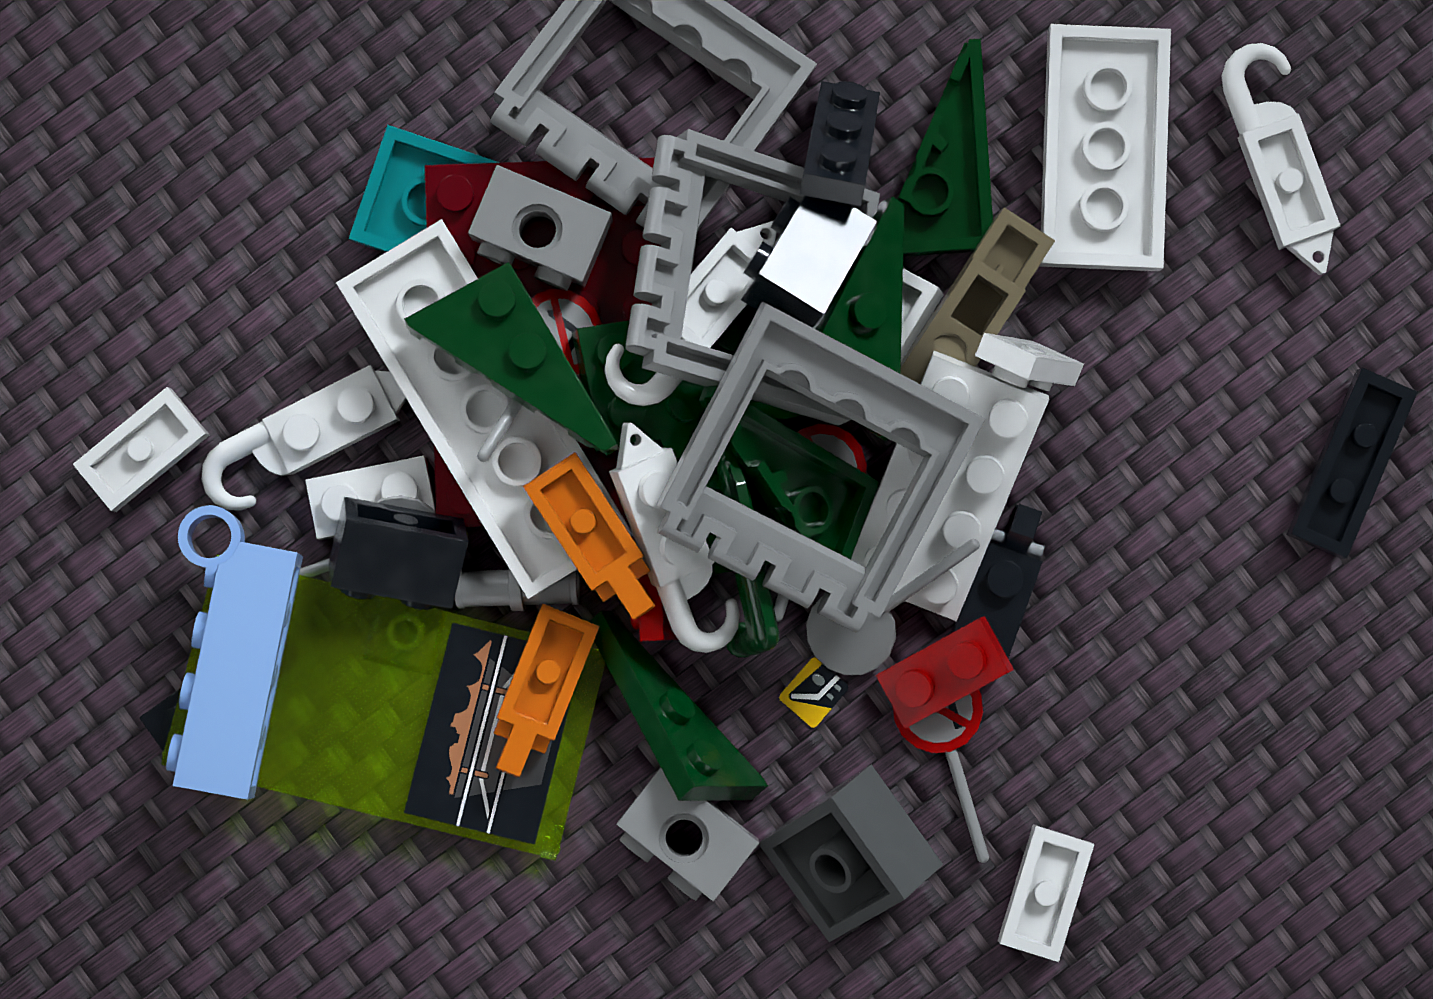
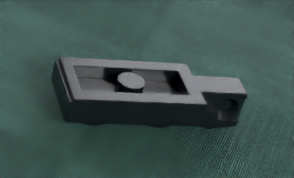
[951,503,1045,659]

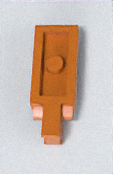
[523,452,655,620]
[493,604,600,777]

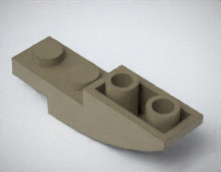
[901,207,1055,384]

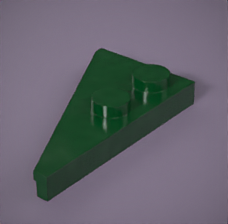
[898,38,993,256]
[816,196,904,440]
[404,262,618,456]
[699,385,879,560]
[589,611,768,801]

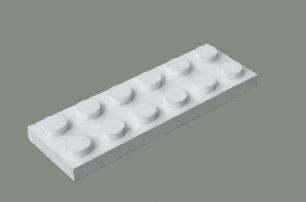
[336,219,633,599]

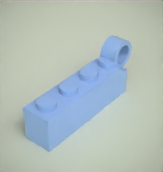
[166,505,303,800]

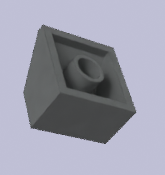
[759,764,943,942]

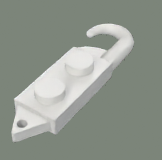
[1222,43,1340,275]
[605,221,776,406]
[201,365,407,511]
[609,423,740,653]

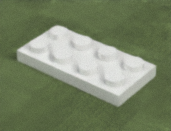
[1040,24,1171,271]
[851,351,1049,621]

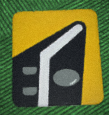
[779,657,849,728]

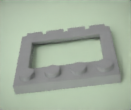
[490,0,817,232]
[625,129,880,426]
[657,302,985,633]

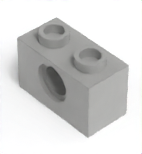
[468,165,613,291]
[617,767,759,901]

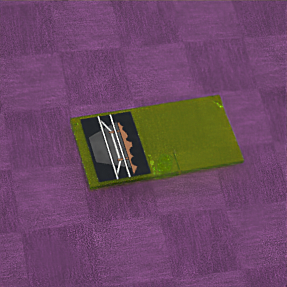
[161,554,605,861]

